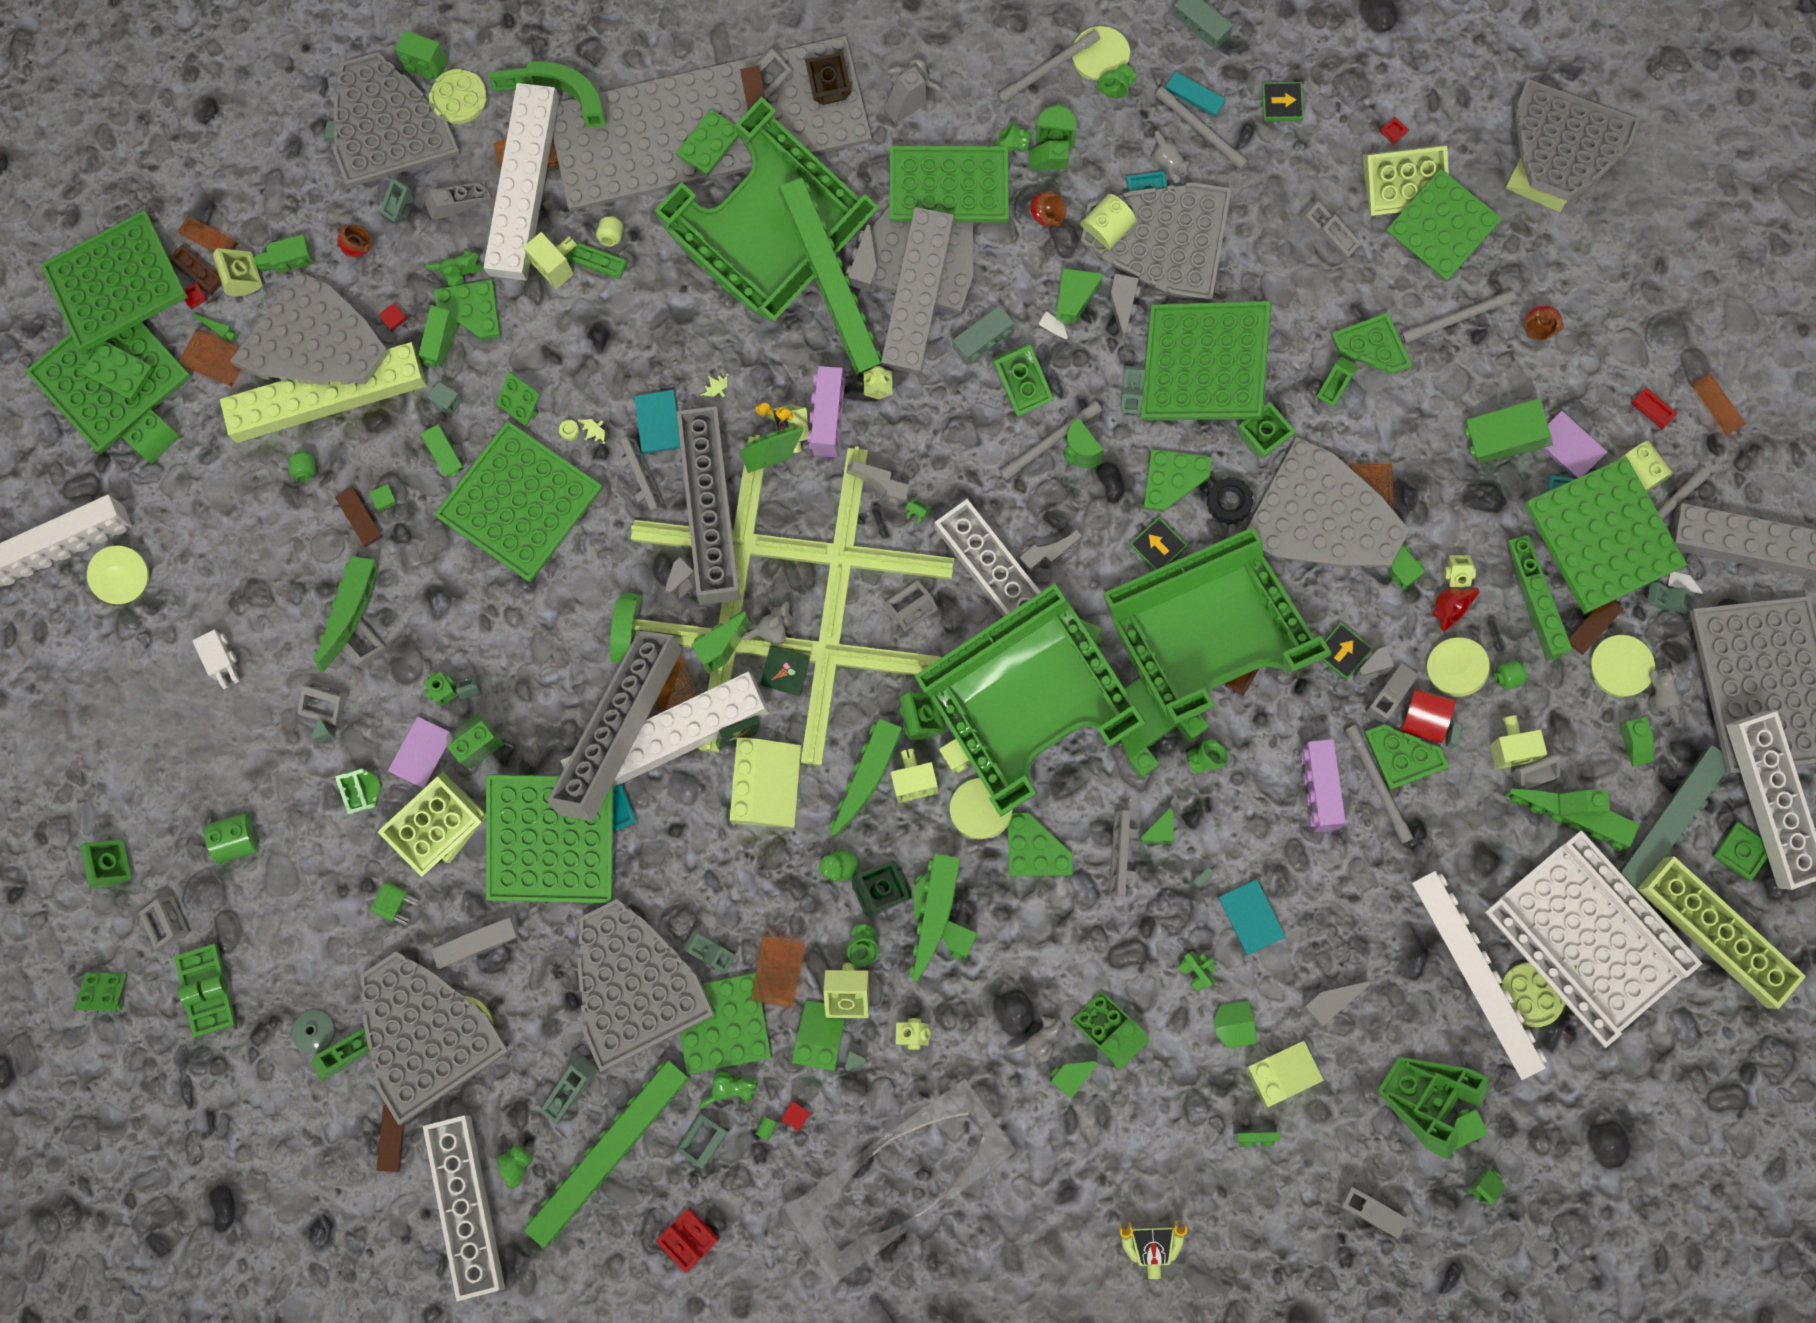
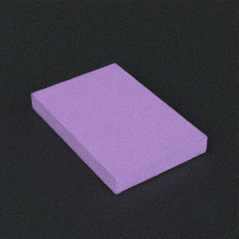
[1543,411,1607,479]
[388,716,451,789]

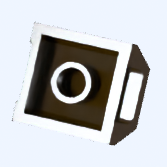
[805,51,852,105]

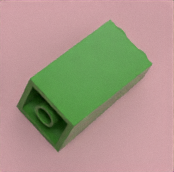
[1464,398,1553,463]
[446,711,505,769]

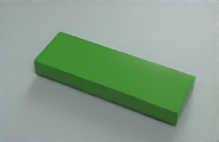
[566,241,628,280]

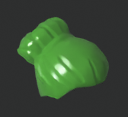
[1097,64,1137,98]
[993,122,1031,153]
[1186,739,1228,775]
[818,850,859,882]
[847,924,878,967]
[496,1145,533,1189]

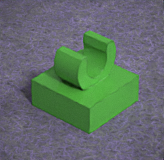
[906,498,932,524]

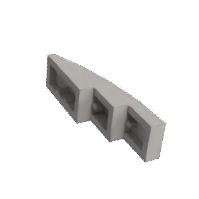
[431,917,518,970]

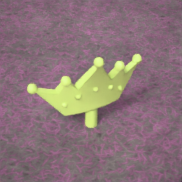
[700,373,729,398]
[578,419,605,444]

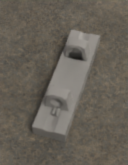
[620,437,666,513]
[1109,810,1138,897]

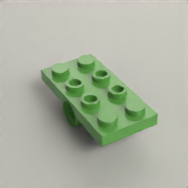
[174,944,237,1038]

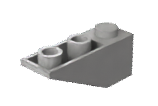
[425,182,491,220]
[846,224,877,292]
[1110,274,1141,341]
[1366,663,1419,724]
[1303,981,1371,1028]
[1338,1187,1408,1239]

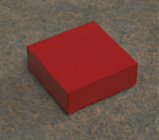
[1380,117,1409,145]
[184,282,208,310]
[379,303,407,331]
[781,1101,811,1131]

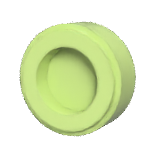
[559,420,580,441]

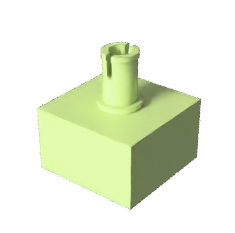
[523,232,577,289]
[1490,715,1547,770]
[891,749,939,803]
[824,963,870,1018]

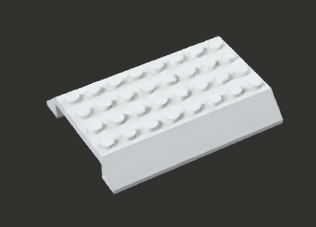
[1485,830,1702,1048]

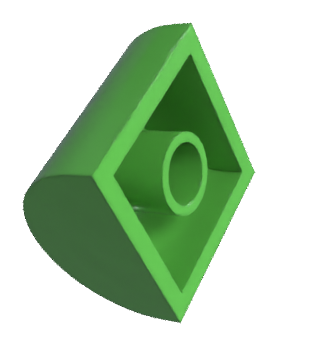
[1036,104,1077,148]
[1238,402,1296,458]
[122,409,180,464]
[1063,419,1103,469]
[899,692,946,740]
[204,812,259,864]
[80,839,132,889]

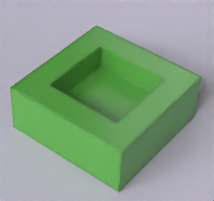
[369,484,397,512]

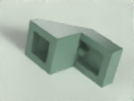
[1121,366,1145,414]
[1648,582,1694,614]
[682,931,736,974]

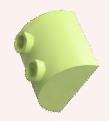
[1080,194,1136,250]
[213,248,263,296]
[1619,440,1674,492]

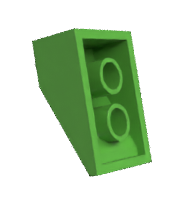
[991,343,1054,416]
[792,1000,846,1072]

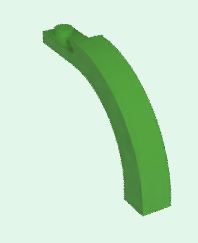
[489,61,606,128]

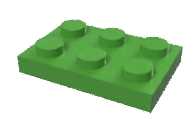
[676,109,739,177]
[81,341,154,402]

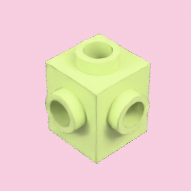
[864,366,893,400]
[1444,555,1476,589]
[896,1018,931,1050]

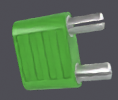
[371,882,420,926]

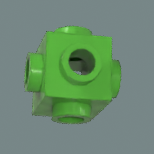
[423,671,458,707]

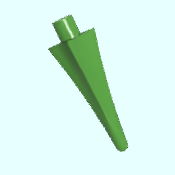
[193,313,238,343]

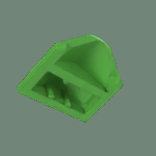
[335,768,381,814]
[1213,1001,1257,1049]

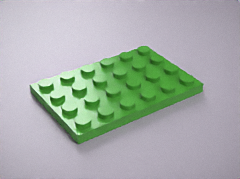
[890,146,1009,223]

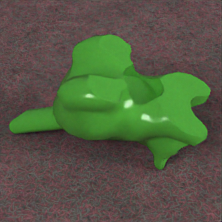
[425,247,483,287]
[699,1070,757,1109]

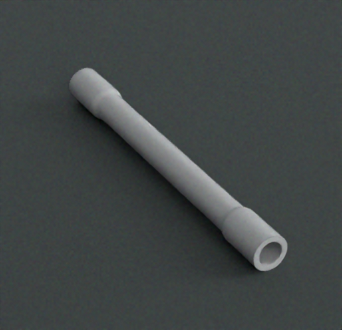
[997,29,1100,104]
[1155,86,1249,170]
[1400,290,1516,344]
[999,401,1102,481]
[1658,467,1710,520]
[1345,725,1414,844]

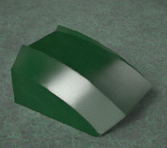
[851,860,912,917]

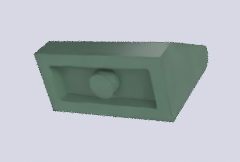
[676,1113,729,1169]

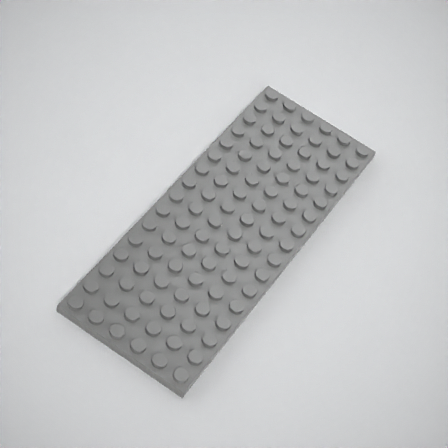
[553,36,872,212]

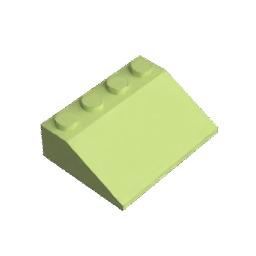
[1363,145,1449,216]
[730,738,801,828]
[378,771,482,877]

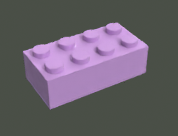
[808,366,845,458]
[1300,739,1346,832]

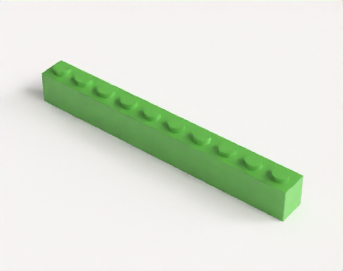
[778,178,882,375]
[524,1060,690,1248]

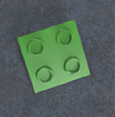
[495,371,540,426]
[74,972,127,1012]

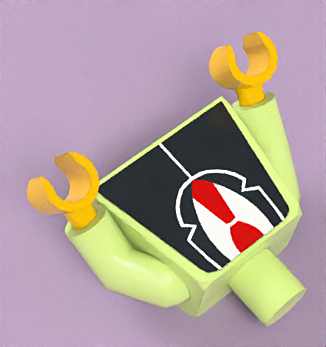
[755,403,808,453]
[1118,1220,1187,1279]

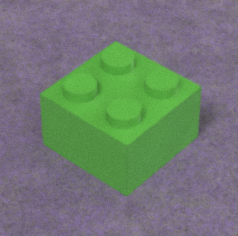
[395,30,449,80]

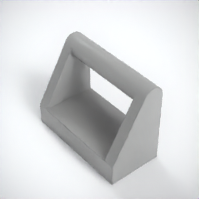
[741,49,792,99]
[665,557,696,602]
[884,580,938,632]
[342,619,386,670]
[1353,646,1394,684]
[298,680,349,726]
[1511,754,1561,790]
[139,896,189,951]

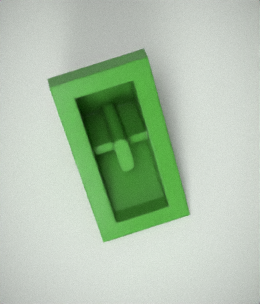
[1140,808,1174,844]

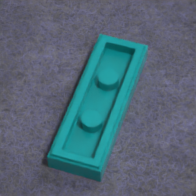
[1165,72,1226,117]

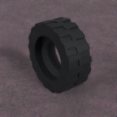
[1207,477,1253,525]

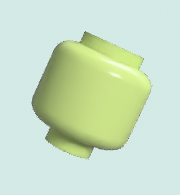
[596,216,624,246]

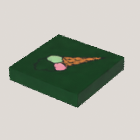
[760,645,811,696]
[715,716,761,750]

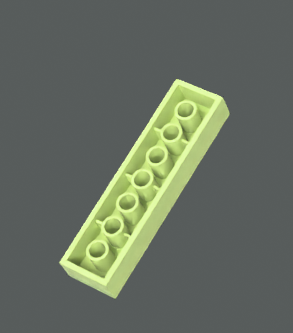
[1637,856,1806,1009]

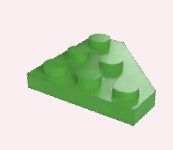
[434,280,501,340]
[1331,312,1412,375]
[1144,449,1212,512]
[1364,724,1449,791]
[1008,813,1073,877]

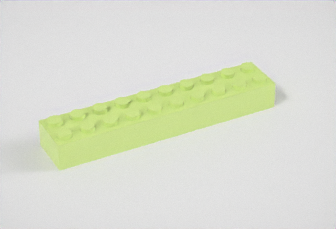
[220,342,427,443]

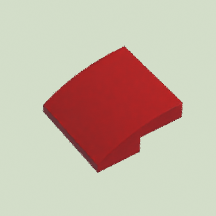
[1401,689,1456,743]
[656,1207,719,1273]

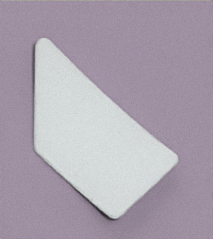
[1039,312,1068,339]
[1668,572,1702,594]

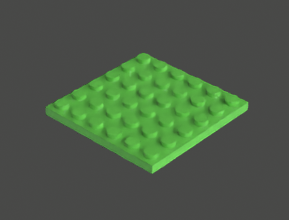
[40,210,188,353]
[1141,301,1272,420]
[25,322,191,454]
[434,421,603,584]
[1524,456,1687,614]
[486,774,613,903]

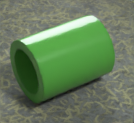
[755,1116,777,1141]

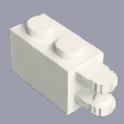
[193,629,240,689]

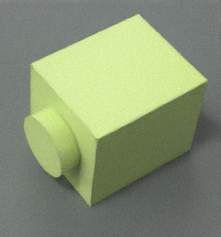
[939,739,970,774]

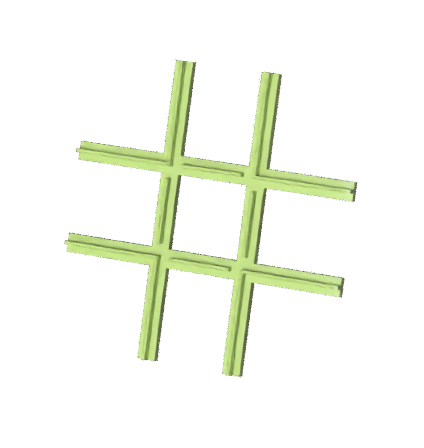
[631,435,955,766]

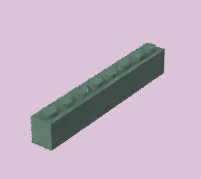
[1619,745,1727,895]

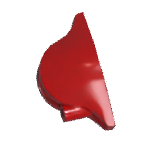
[1432,588,1480,632]

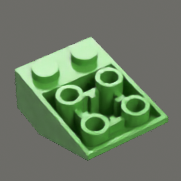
[740,426,803,473]
[691,612,751,674]
[1071,991,1151,1071]

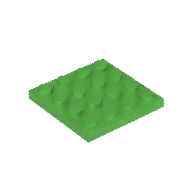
[1386,169,1502,281]
[680,973,772,1075]

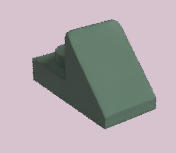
[379,178,414,222]

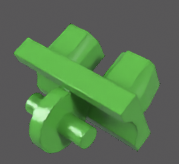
[1178,951,1217,991]

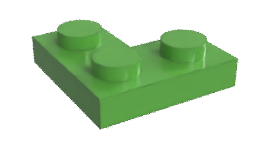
[1233,1132,1280,1147]

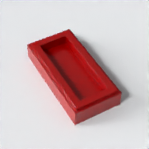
[1631,387,1678,430]

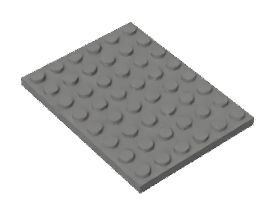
[1689,596,1816,775]

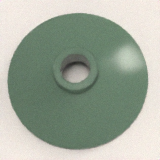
[292,1010,335,1053]

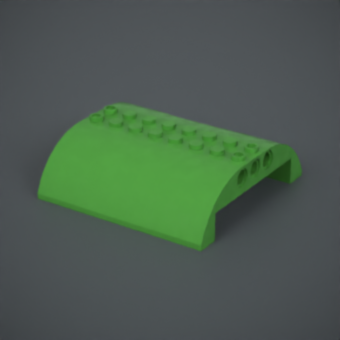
[654,97,879,322]
[1103,527,1331,726]
[915,583,1146,817]

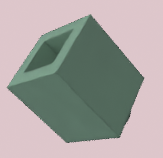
[427,382,463,416]

